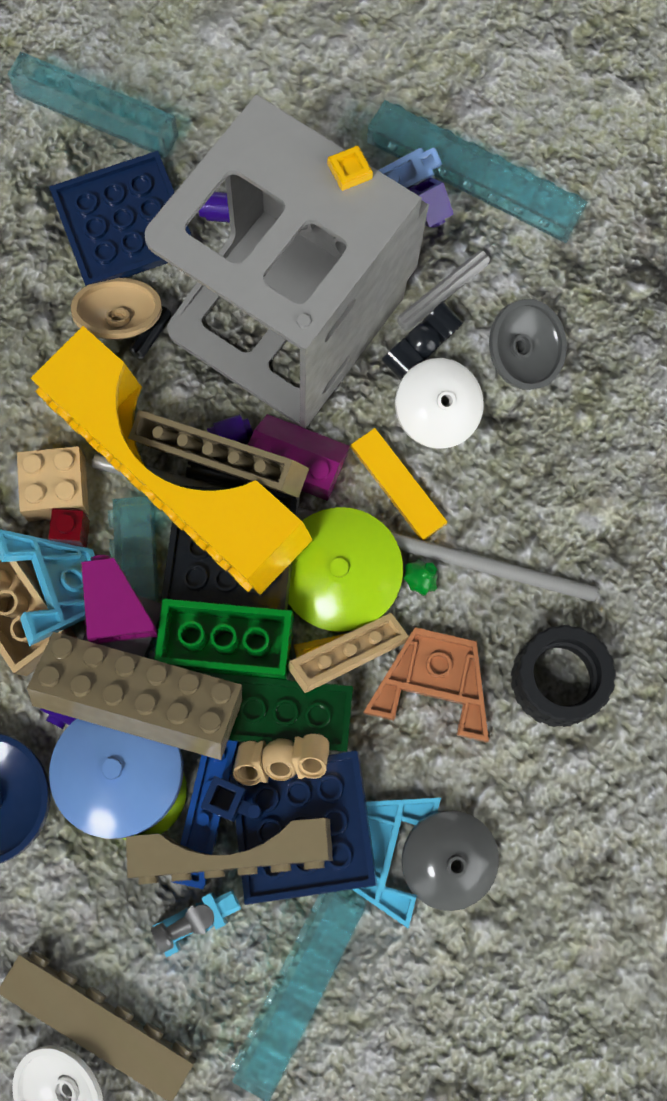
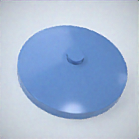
[49,719,183,839]

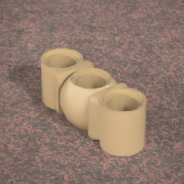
[233,734,330,786]

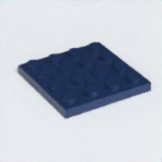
[49,150,192,286]
[230,751,378,905]

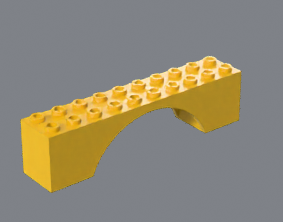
[30,326,312,595]

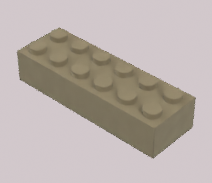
[27,632,242,760]

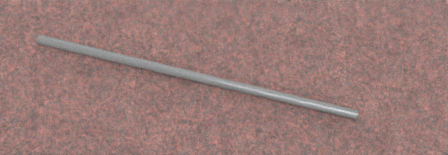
[92,453,599,602]

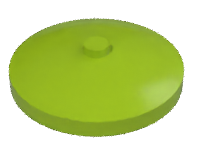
[288,507,403,632]

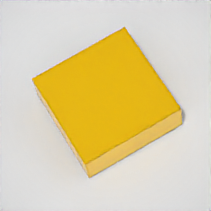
[327,145,373,191]

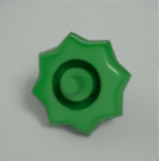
[403,559,438,596]

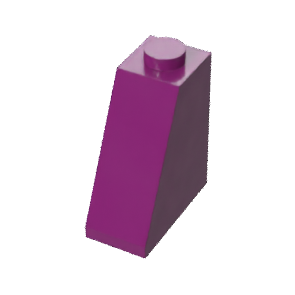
[81,555,158,644]

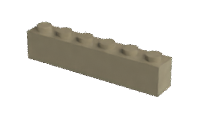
[128,410,309,498]
[0,951,196,1101]

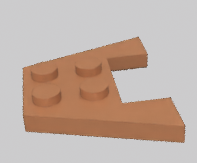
[363,627,489,743]

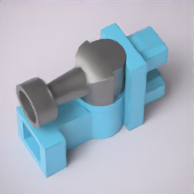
[151,890,241,958]

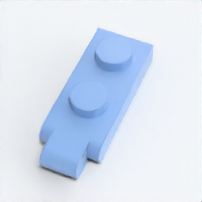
[378,147,442,189]

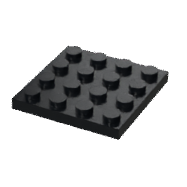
[161,486,300,610]

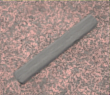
[397,250,490,331]

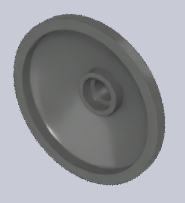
[489,299,567,390]
[401,810,499,911]

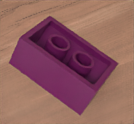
[248,414,350,501]

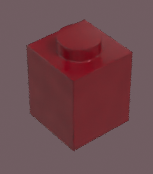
[48,509,90,548]

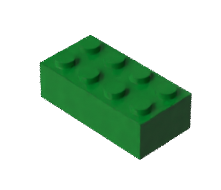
[154,599,294,680]

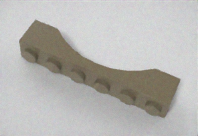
[126,818,333,885]

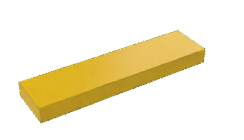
[350,428,448,541]

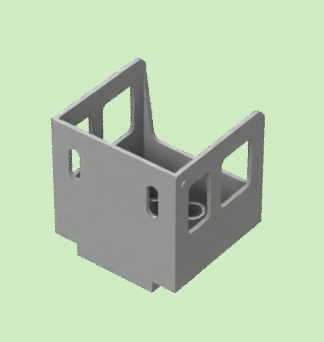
[145,94,429,429]

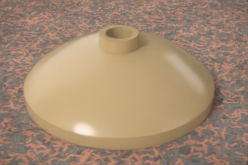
[71,278,162,340]

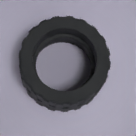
[511,625,616,727]

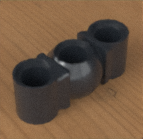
[382,302,463,380]

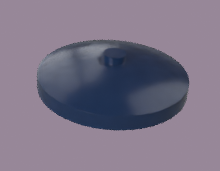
[0,734,51,864]

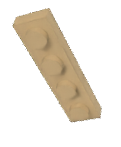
[287,613,409,693]

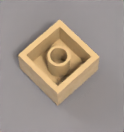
[17,446,89,522]

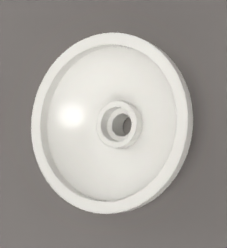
[395,358,484,449]
[12,1045,103,1101]

